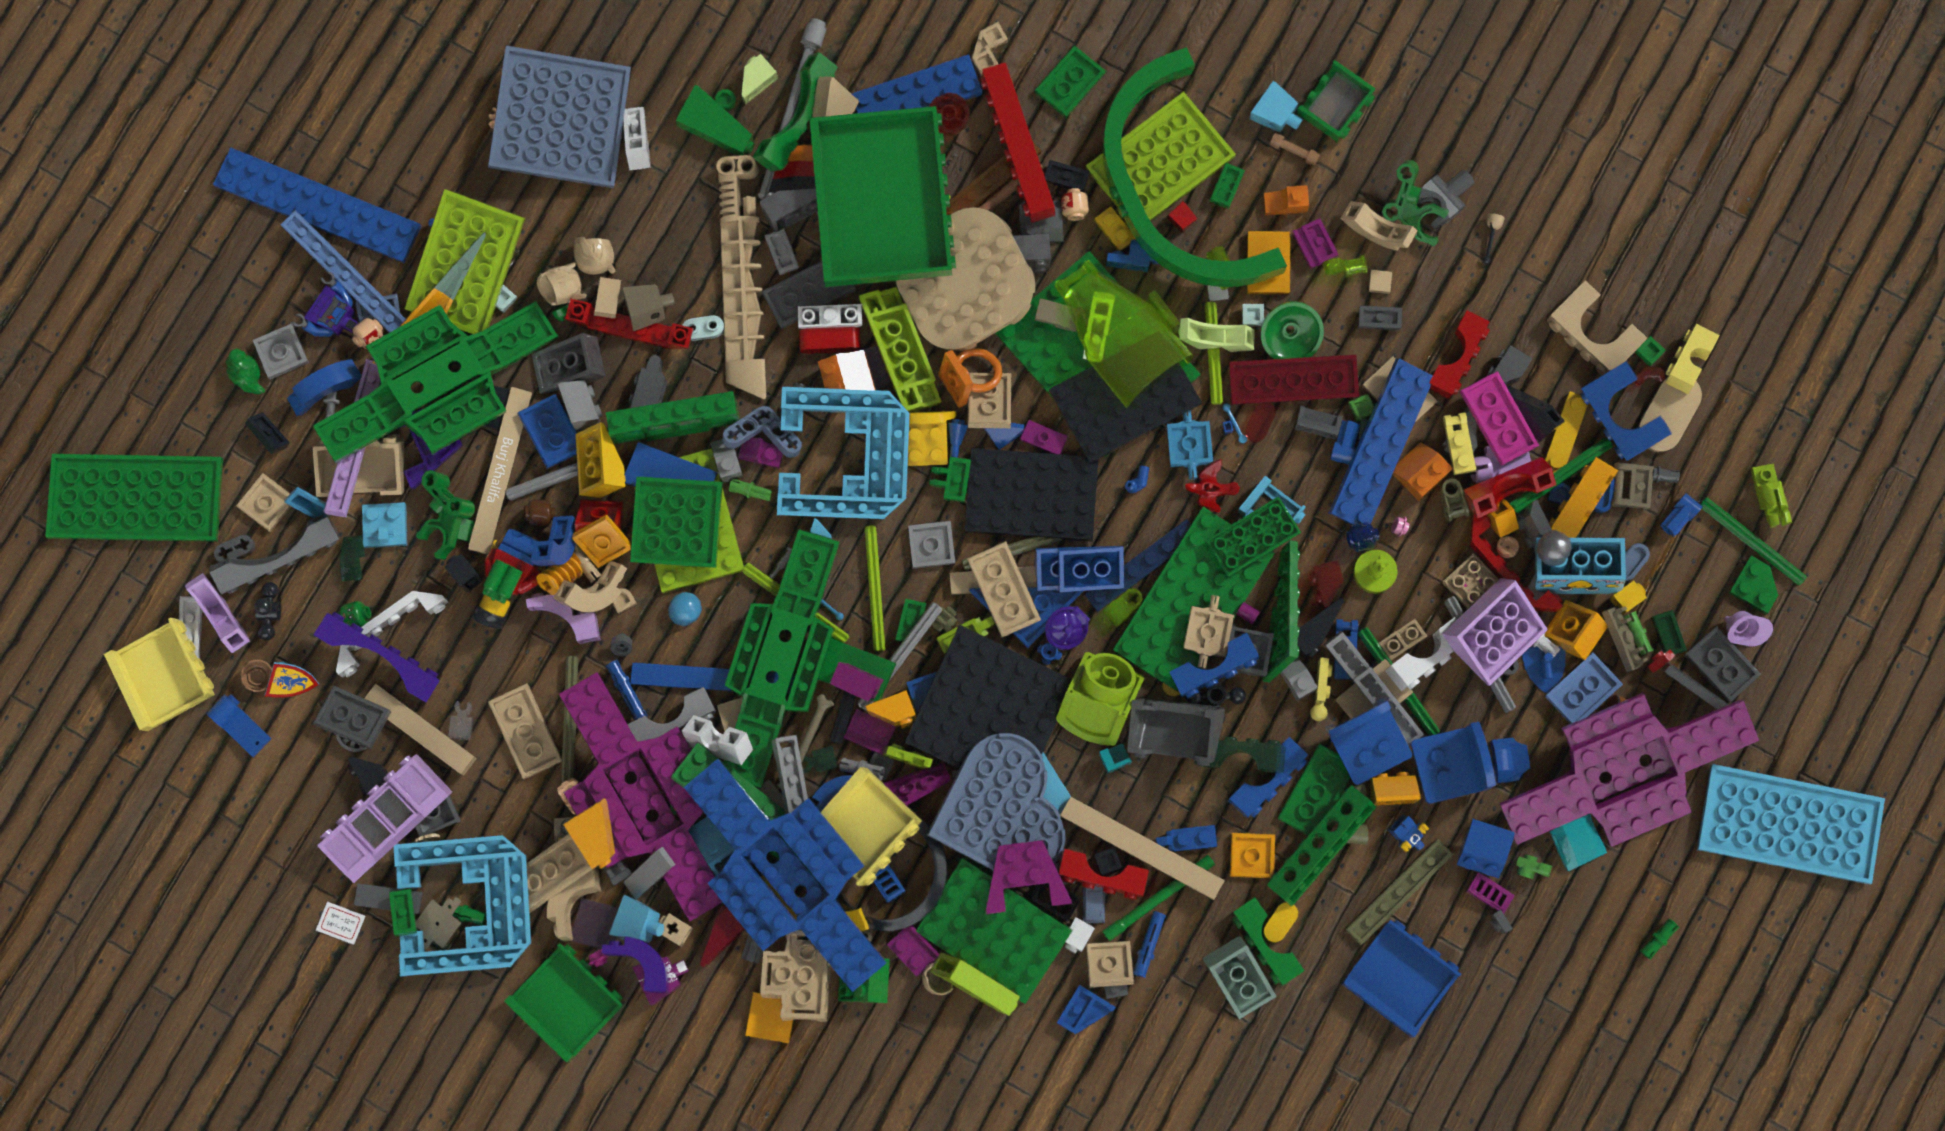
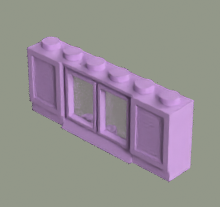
[317,754,452,883]

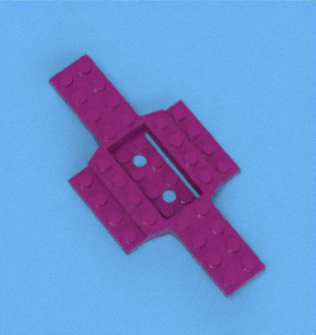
[559,672,722,922]
[1499,693,1759,847]

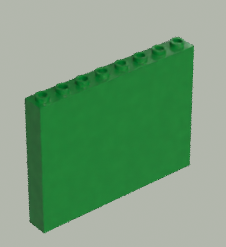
[810,106,956,287]

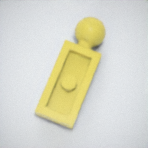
[1310,658,1332,721]

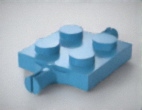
[1167,410,1213,480]

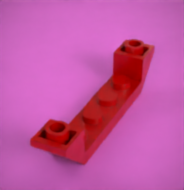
[565,299,694,349]
[1470,513,1563,612]

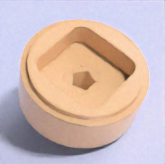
[1497,536,1519,558]

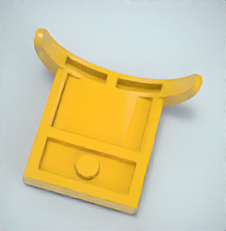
[908,411,957,466]

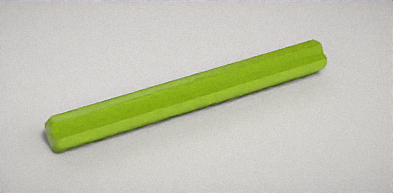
[1205,302,1223,405]

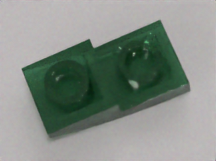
[340,535,365,581]

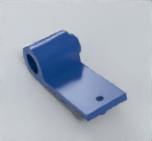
[206,694,272,758]

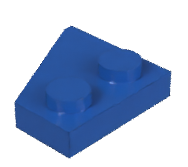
[1057,985,1116,1034]

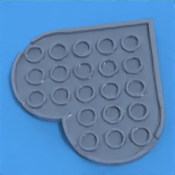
[927,733,1065,871]

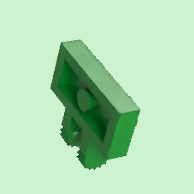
[929,457,971,503]

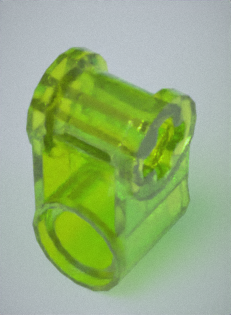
[1102,588,1142,627]

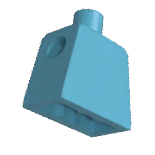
[1250,81,1303,132]
[609,895,664,943]

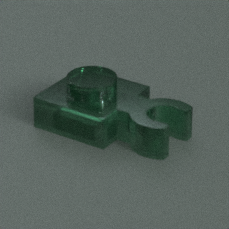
[803,746,838,773]

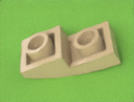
[1379,619,1428,661]

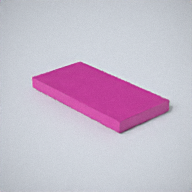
[1460,371,1539,466]

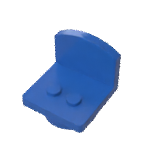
[1325,698,1412,785]
[1410,721,1496,804]

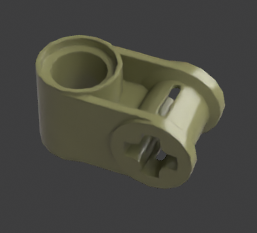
[1439,479,1470,522]

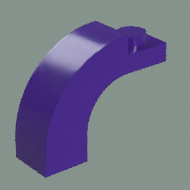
[602,937,669,993]

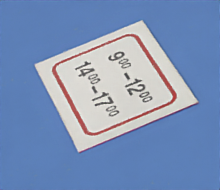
[316,902,365,945]

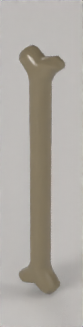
[776,694,834,789]

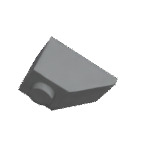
[711,437,743,483]
[1280,658,1318,701]

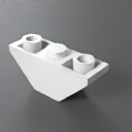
[798,304,862,329]

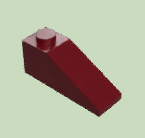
[700,905,745,968]

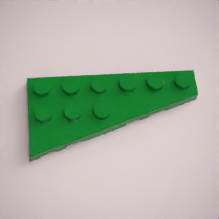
[1262,540,1300,683]

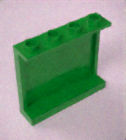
[504,943,624,1063]

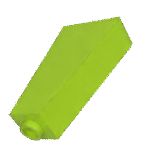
[930,953,1020,1016]

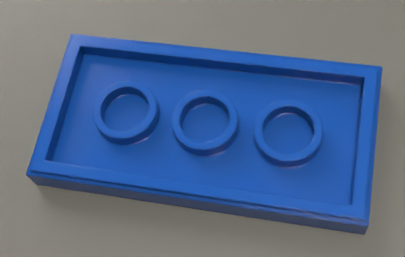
[625,442,718,487]

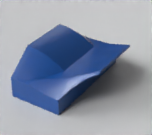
[1491,738,1530,784]

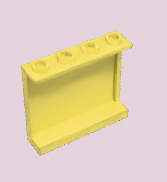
[104,618,215,731]
[821,767,922,886]

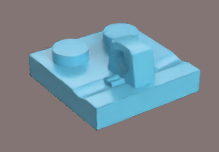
[362,502,407,548]

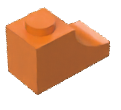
[1263,185,1309,215]

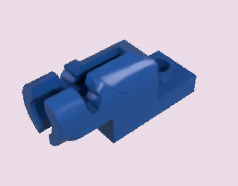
[1106,239,1158,272]

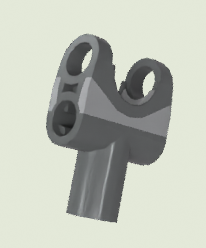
[1417,170,1475,229]

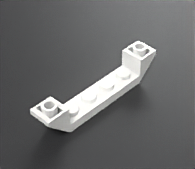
[336,591,448,677]

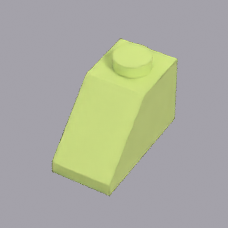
[742,54,778,104]

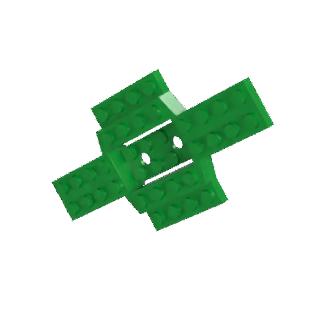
[313,301,558,463]

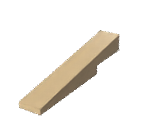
[364,684,477,776]

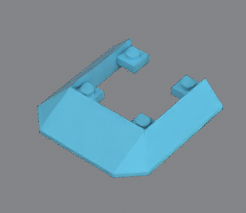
[777,387,910,519]
[394,835,531,976]

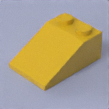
[575,422,626,498]

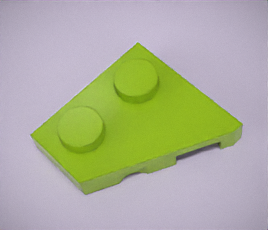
[882,744,933,769]

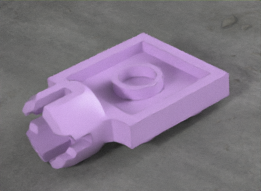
[1470,446,1531,483]

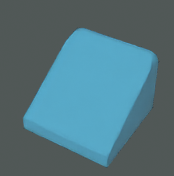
[810,518,832,539]

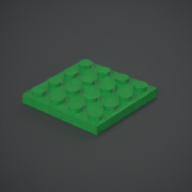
[630,476,723,568]

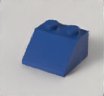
[1457,819,1515,878]

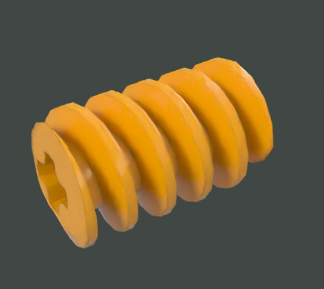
[536,553,583,595]

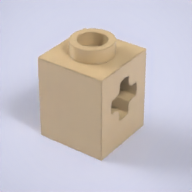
[659,914,693,947]

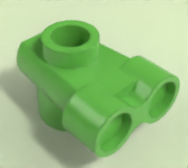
[1516,854,1552,879]

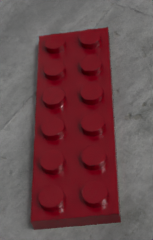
[1229,355,1359,405]

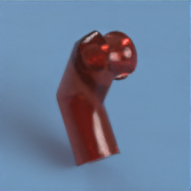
[1634,367,1666,386]

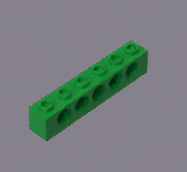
[1267,785,1377,907]

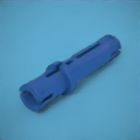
[605,660,648,720]
[1133,911,1166,978]

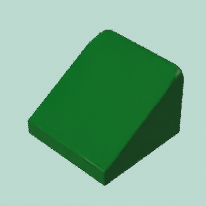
[457,518,475,543]

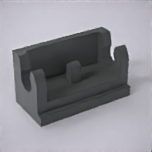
[1295,406,1343,440]

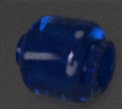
[1346,522,1379,552]

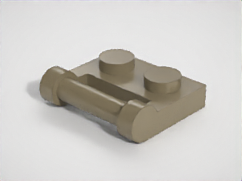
[1611,463,1654,510]

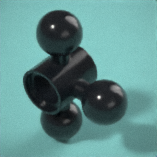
[254,582,281,641]
[1186,685,1246,723]

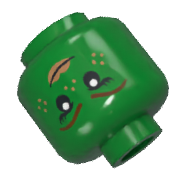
[338,601,371,627]

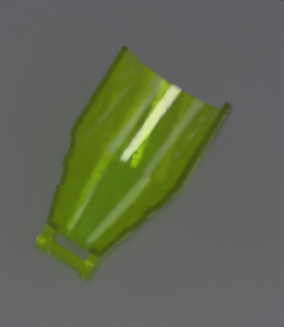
[1054,260,1194,408]

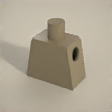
[623,284,675,331]

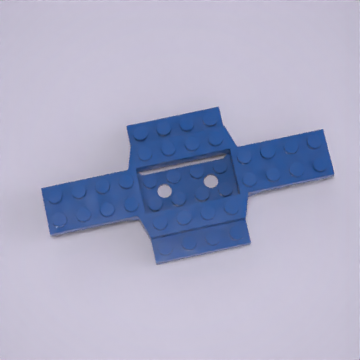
[684,759,887,992]

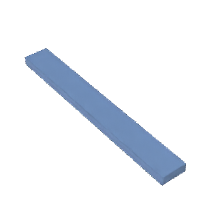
[281,210,405,333]

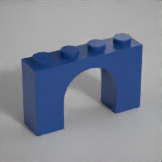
[1580,360,1672,461]

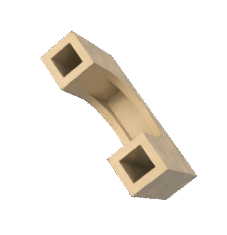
[1547,280,1647,375]

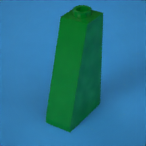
[676,84,755,156]

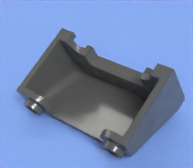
[1127,698,1225,766]

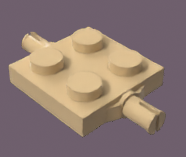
[1183,595,1234,669]

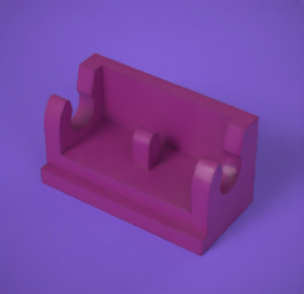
[830,662,884,701]

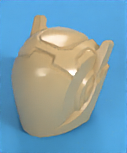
[574,237,616,275]
[537,263,587,306]

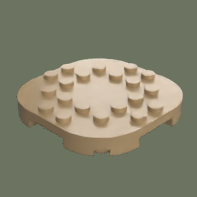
[896,208,1035,352]

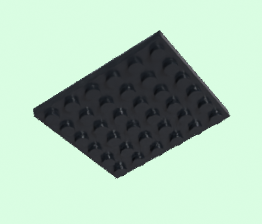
[904,625,1072,769]

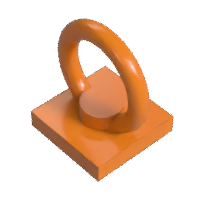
[938,348,1002,408]

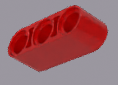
[799,327,861,354]

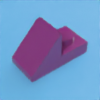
[738,438,783,469]

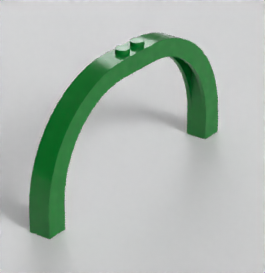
[1102,47,1287,287]

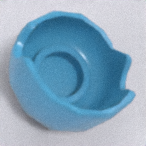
[668,592,702,626]

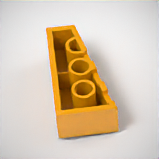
[1549,457,1618,538]

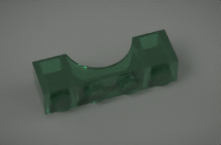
[1194,737,1286,773]

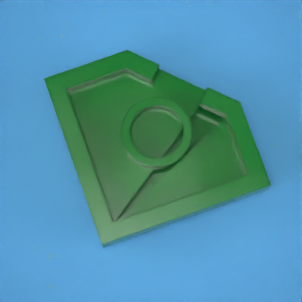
[1729,555,1778,615]

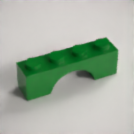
[1231,898,1305,986]

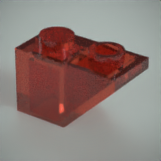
[1309,560,1344,611]

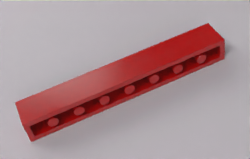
[979,62,1055,223]

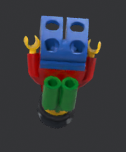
[470,529,546,629]

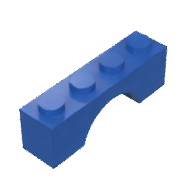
[1170,633,1259,698]
[1228,737,1308,819]

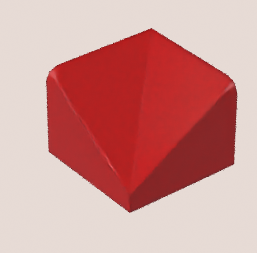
[1168,201,1197,233]

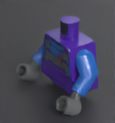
[291,271,358,337]

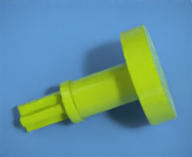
[1353,550,1397,594]

